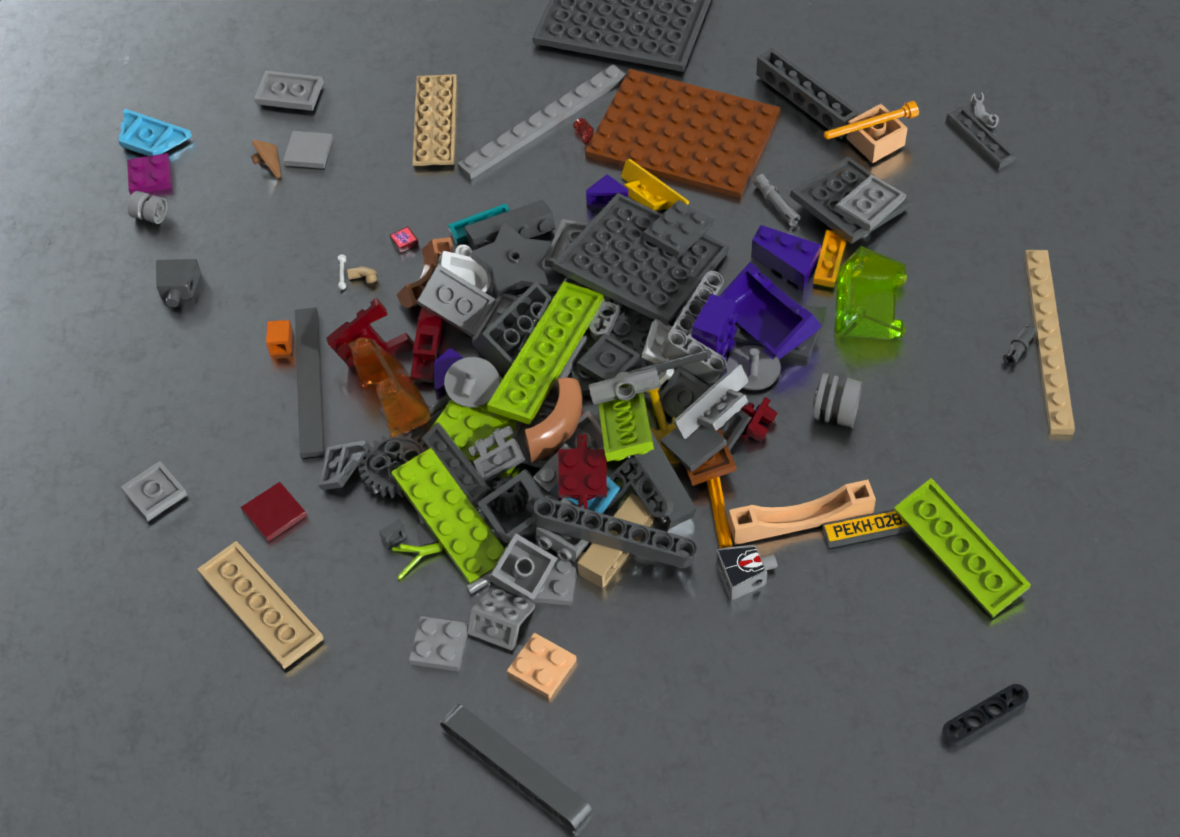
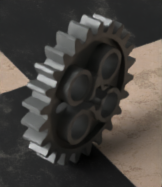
[359,432,429,498]

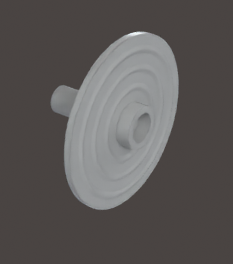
[726,345,781,390]
[444,357,500,408]

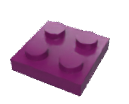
[127,153,172,195]

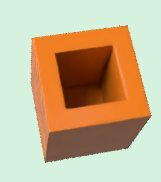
[266,320,293,356]

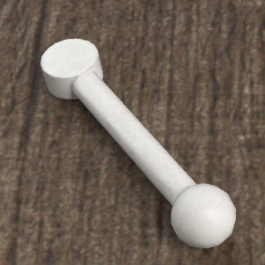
[338,254,346,290]

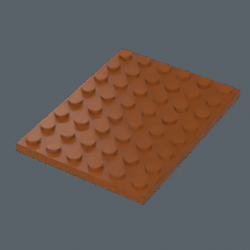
[585,69,781,199]

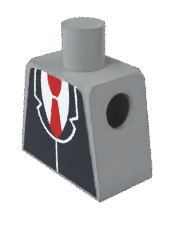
[716,545,777,600]

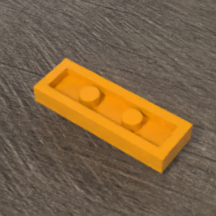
[813,230,847,288]

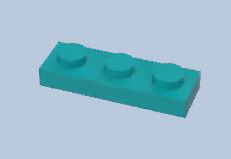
[448,203,511,244]

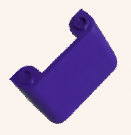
[719,262,822,360]

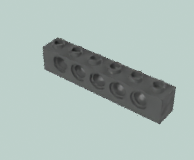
[756,48,858,139]

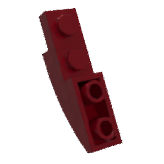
[410,307,443,383]

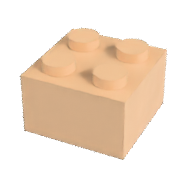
[846,104,907,163]

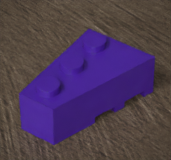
[751,225,821,292]

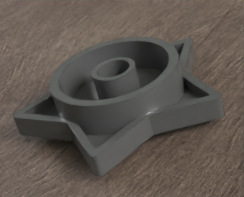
[471,223,551,295]

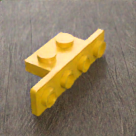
[621,159,689,211]

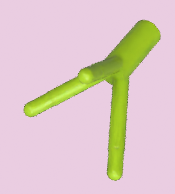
[392,543,443,580]

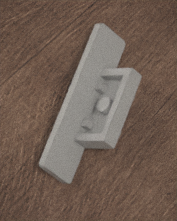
[674,364,748,439]

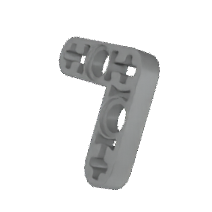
[564,277,623,341]

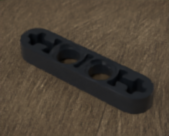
[941,684,1029,747]

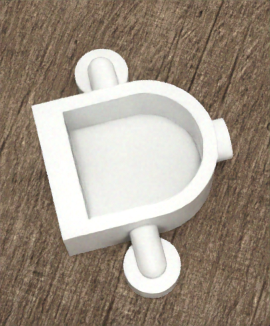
[437,245,494,293]

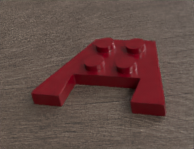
[326,298,414,367]

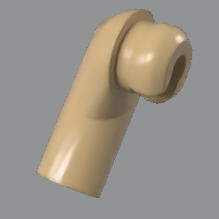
[347,266,377,283]

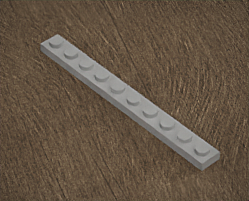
[457,65,626,180]

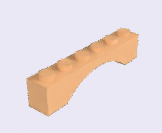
[728,480,876,545]

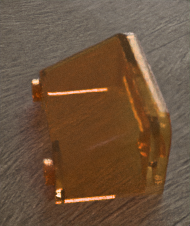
[348,338,431,438]

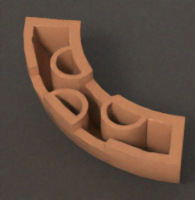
[396,237,454,308]
[525,378,583,463]

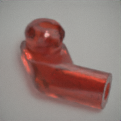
[573,118,594,145]

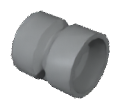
[127,191,168,224]

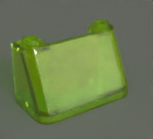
[835,246,907,341]

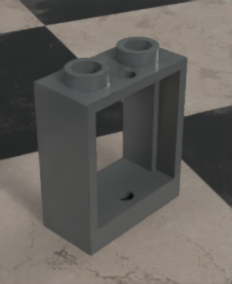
[478,470,548,543]

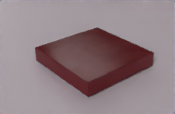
[241,481,307,542]

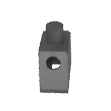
[156,259,201,307]

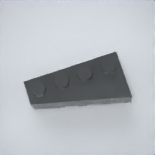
[472,282,552,376]

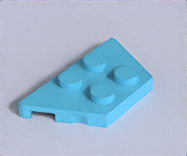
[118,109,192,156]

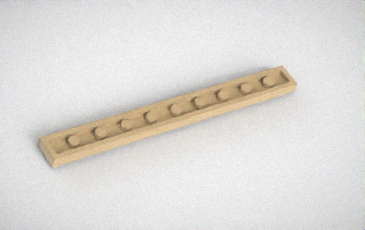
[1024,250,1075,435]

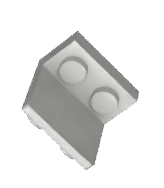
[467,588,535,651]

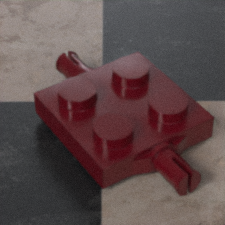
[558,434,607,509]

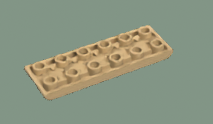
[413,74,457,166]

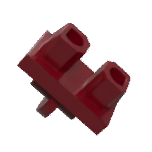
[740,397,778,442]

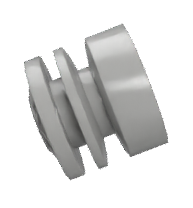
[813,372,863,428]

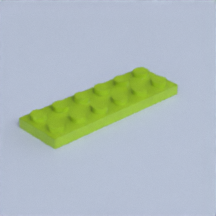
[598,384,654,462]
[391,448,505,584]
[894,478,1031,618]

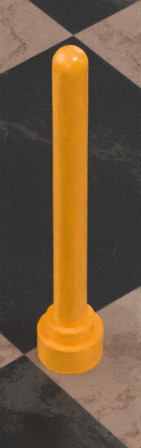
[823,101,919,139]

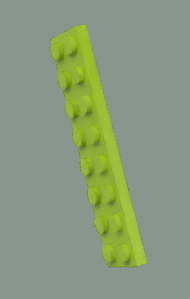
[487,282,604,425]

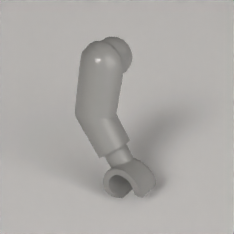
[970,92,999,129]

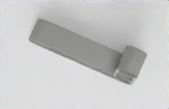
[660,271,727,383]

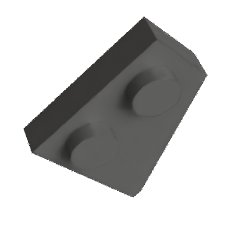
[318,441,370,490]

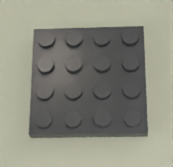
[790,156,910,244]

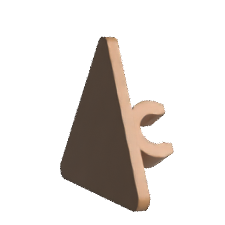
[251,140,281,179]

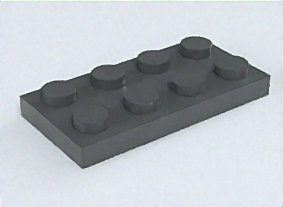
[659,366,752,450]

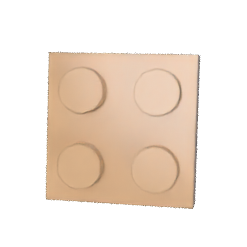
[507,633,576,699]

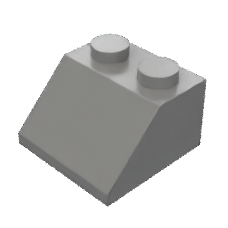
[487,533,558,601]

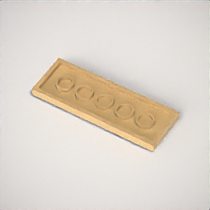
[197,541,324,669]

